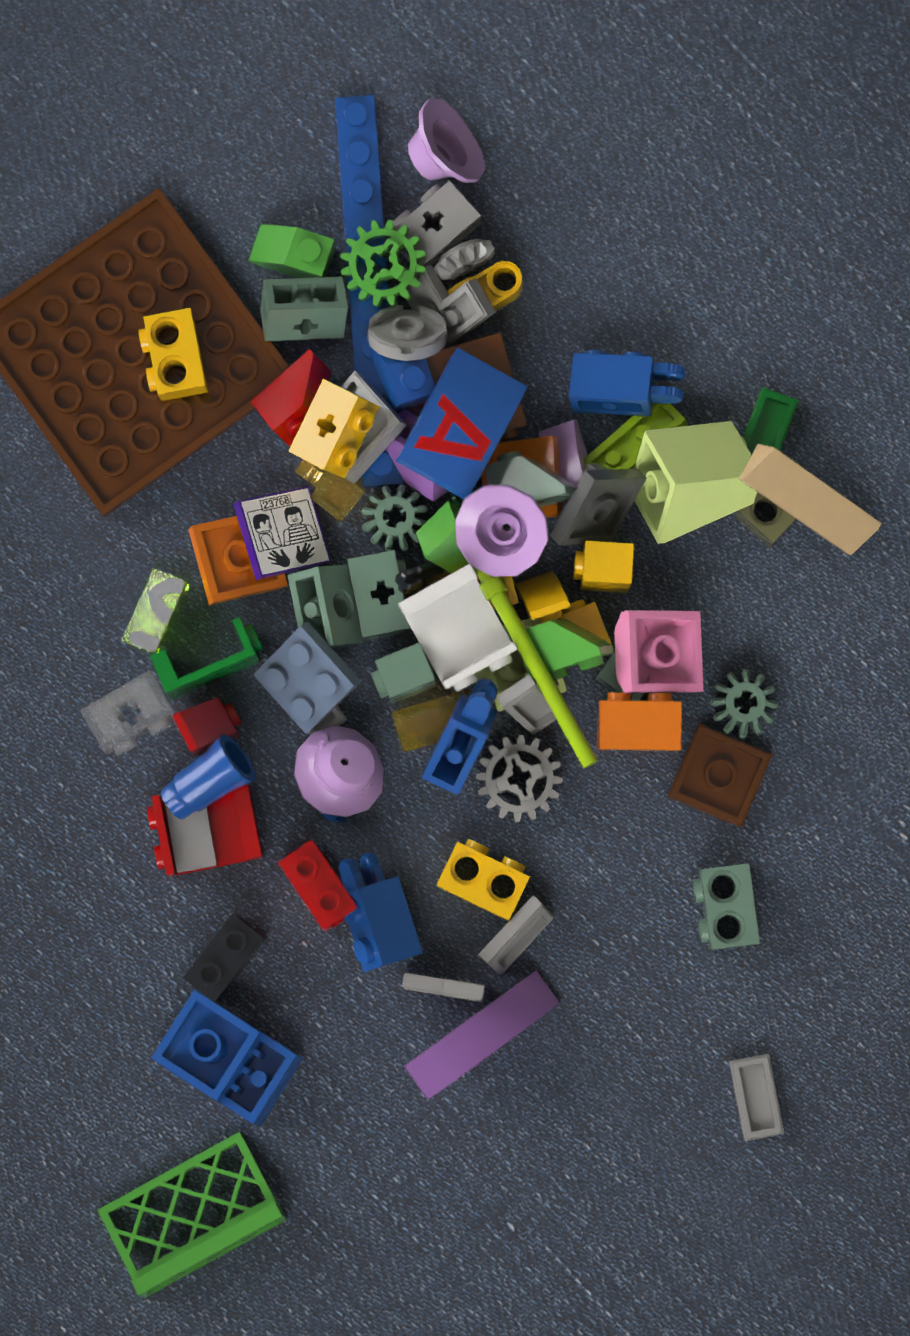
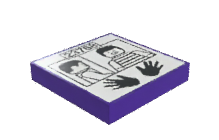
[234,486,331,580]

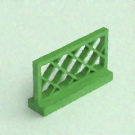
[97,1132,288,1298]

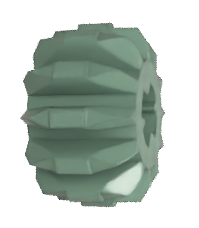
[362,485,428,552]
[710,669,779,738]

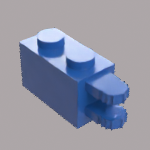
[568,350,686,416]
[422,678,498,795]
[339,852,423,972]

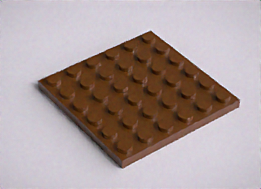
[0,188,289,518]

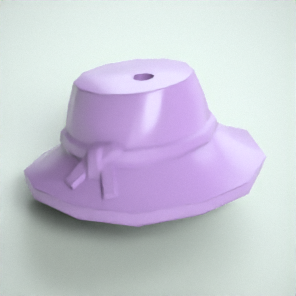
[408,99,486,183]
[455,485,548,576]
[294,725,384,817]

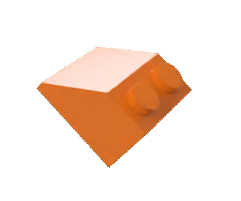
[596,692,682,750]

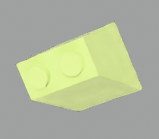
[634,421,757,544]

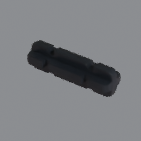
[395,562,452,594]

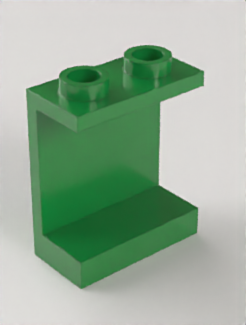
[150,617,263,700]

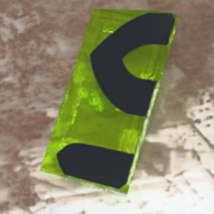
[122,568,190,654]

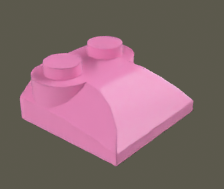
[614,610,704,694]

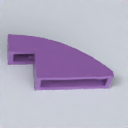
[405,971,559,1100]

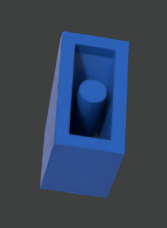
[366,336,435,412]

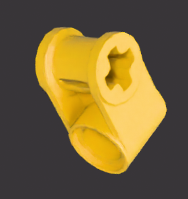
[447,261,523,311]

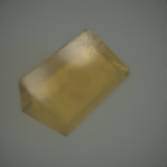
[392,690,470,752]

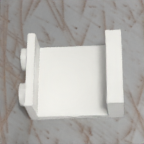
[398,564,517,692]

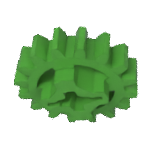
[340,219,427,307]

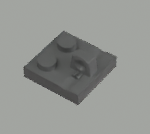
[550,463,646,546]

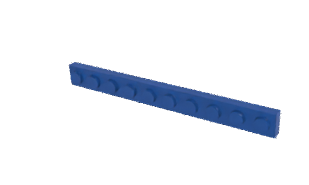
[335,95,403,489]

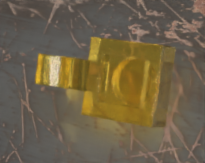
[295,460,367,522]

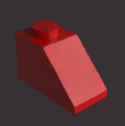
[250,349,332,447]
[172,697,242,758]

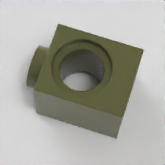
[734,492,796,548]

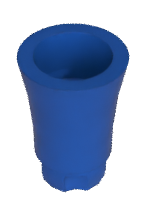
[161,734,256,820]

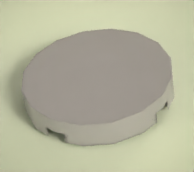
[367,305,447,361]

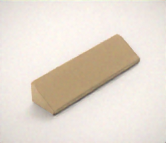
[739,444,882,555]

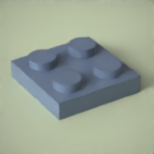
[253,622,361,734]

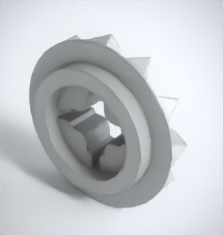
[434,239,495,280]

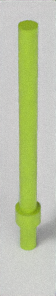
[472,566,598,769]

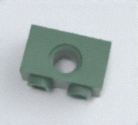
[288,565,363,650]

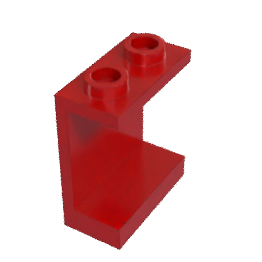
[146,783,264,877]
[278,840,358,932]

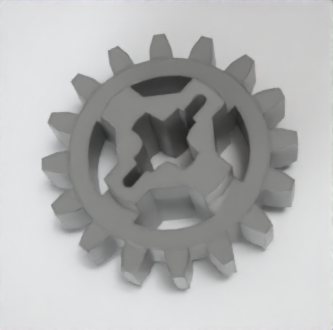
[476,735,563,823]

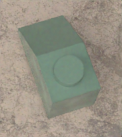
[485,452,577,507]

